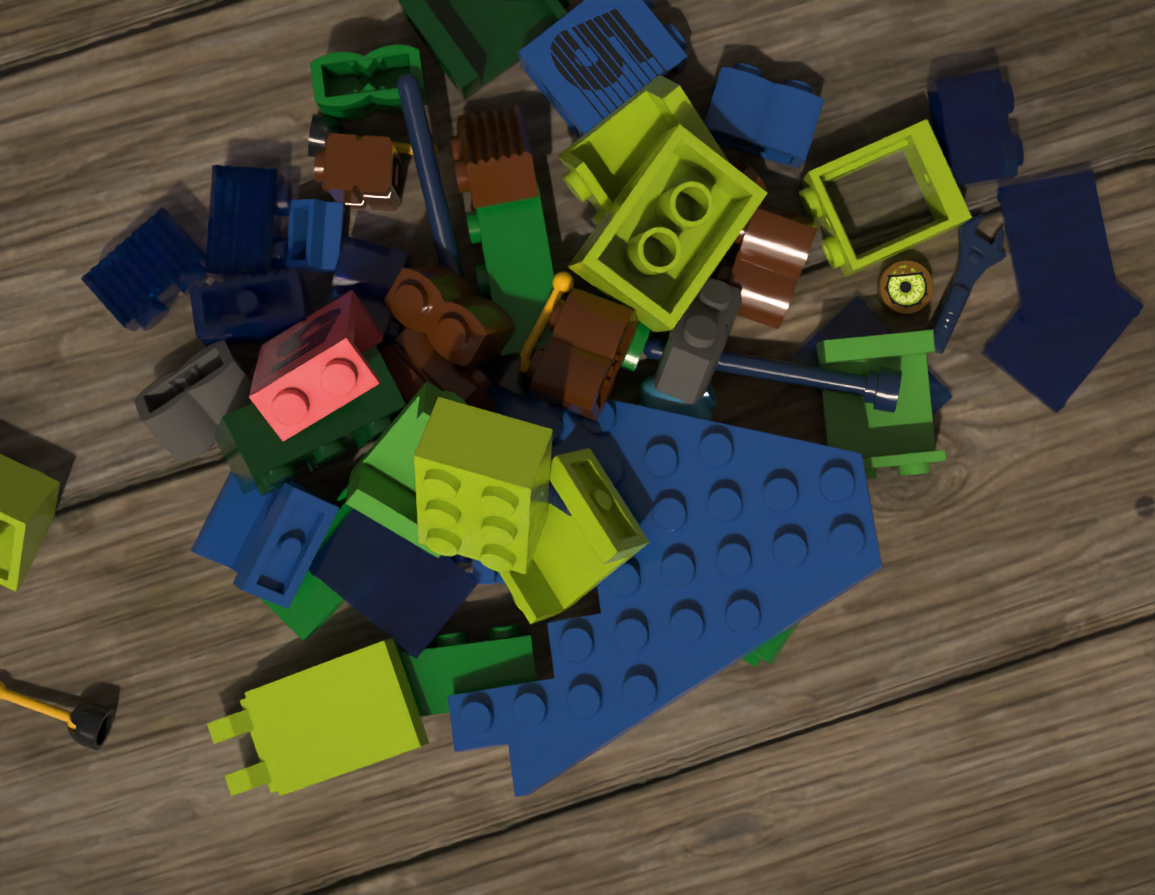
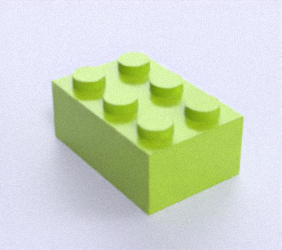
[568,124,768,332]
[414,397,553,575]

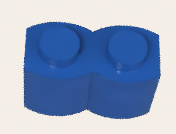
[703,63,825,168]

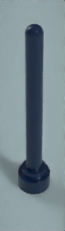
[397,73,465,279]
[643,338,902,413]

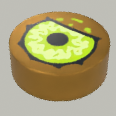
[877,260,934,316]

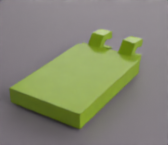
[207,638,430,797]

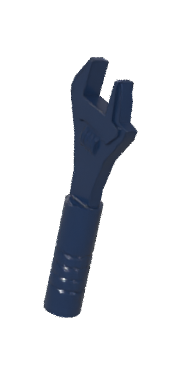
[930,214,1006,354]

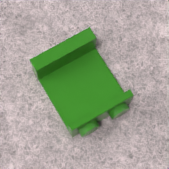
[816,330,946,479]
[345,381,467,558]

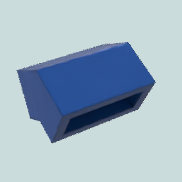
[286,199,347,274]

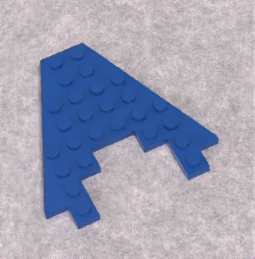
[448,372,883,797]

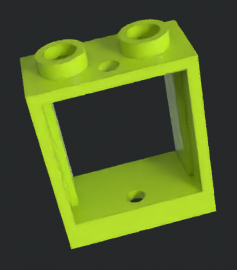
[799,119,972,278]

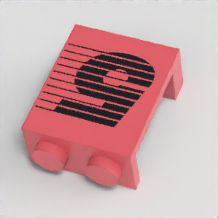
[249,290,383,441]

